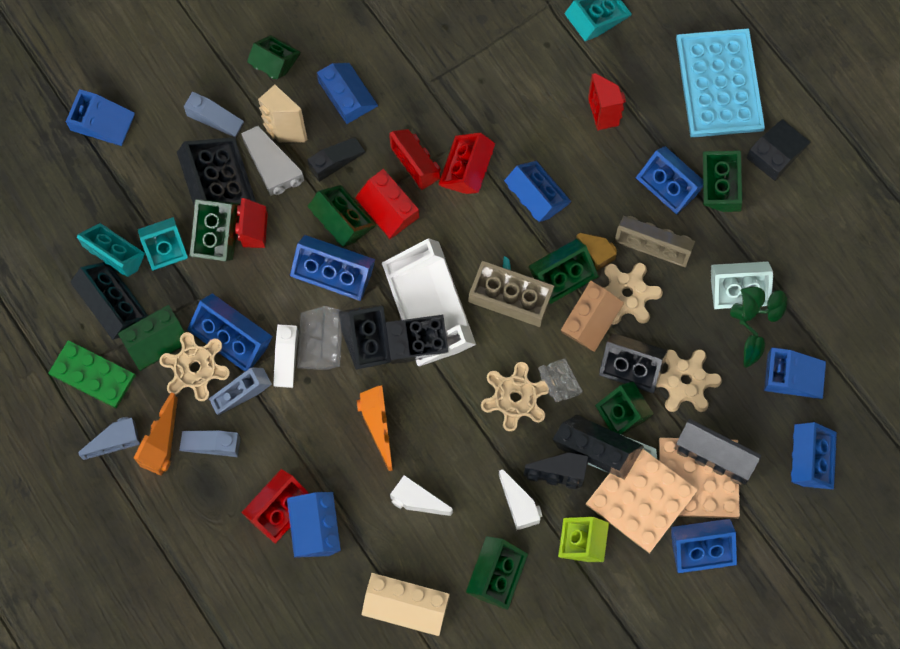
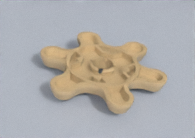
[604,263,663,324]
[160,332,230,401]
[656,349,722,412]
[481,362,551,431]

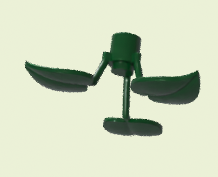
[730,286,787,368]

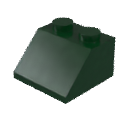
[247,35,301,79]
[595,382,654,435]

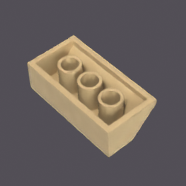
[258,85,308,142]
[362,573,450,636]

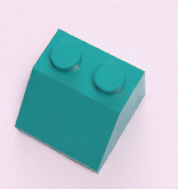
[138,217,188,271]

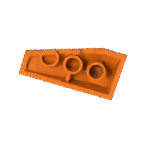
[357,385,393,471]
[134,392,178,476]

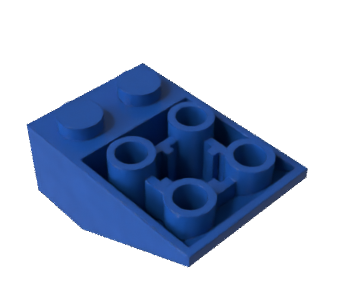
[66,89,135,146]
[764,348,826,399]

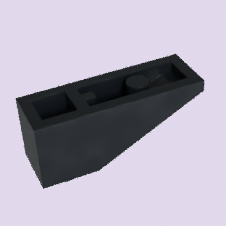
[307,137,365,182]

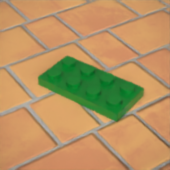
[49,340,136,409]

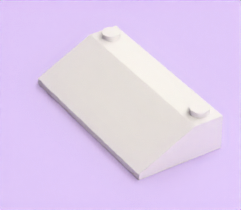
[382,238,476,366]

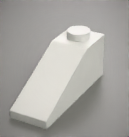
[274,325,299,388]
[499,470,542,530]
[390,476,453,516]

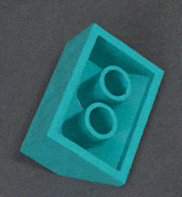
[77,223,145,277]

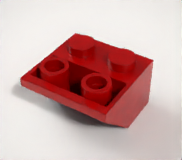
[235,198,268,248]

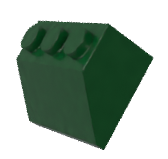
[703,151,742,212]
[307,185,376,247]
[190,199,239,261]
[529,239,599,304]
[118,305,185,371]
[466,536,528,610]

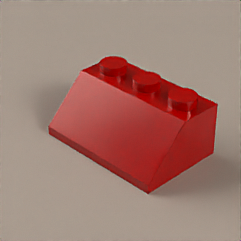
[588,73,626,131]
[389,129,441,191]
[438,133,495,194]
[355,169,419,239]
[241,469,309,544]

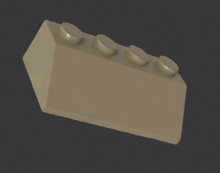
[614,216,695,267]
[468,261,554,327]

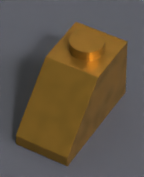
[576,233,617,271]

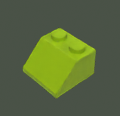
[558,517,609,562]

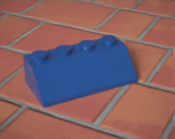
[290,235,375,301]
[187,293,273,372]

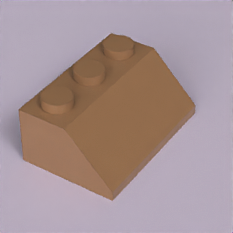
[561,281,624,352]

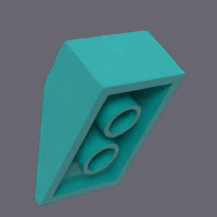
[564,0,632,41]

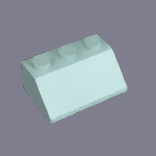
[711,262,773,309]

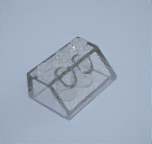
[297,306,342,370]

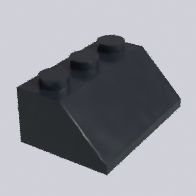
[599,333,668,393]

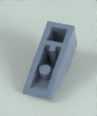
[184,92,244,138]
[209,368,272,415]
[78,417,140,460]
[179,431,241,457]

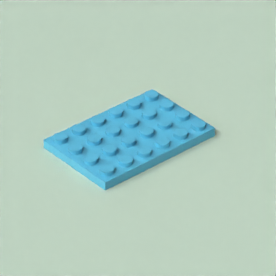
[676,29,765,138]

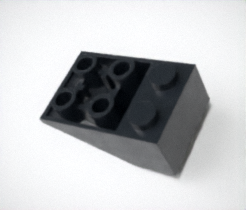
[386,314,449,364]
[524,453,588,489]

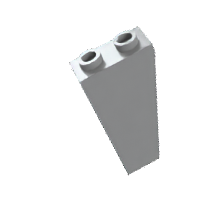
[241,126,304,196]

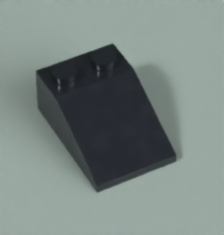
[747,119,811,181]
[339,305,391,370]

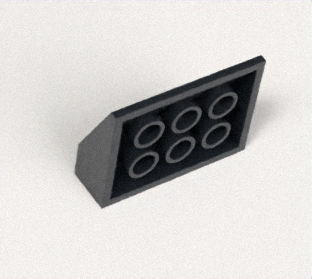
[177,137,256,208]

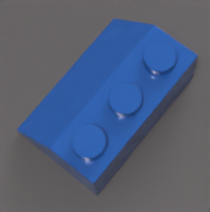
[317,63,378,124]
[636,146,703,215]
[504,161,571,222]
[791,422,837,489]
[287,492,341,557]
[671,519,737,573]

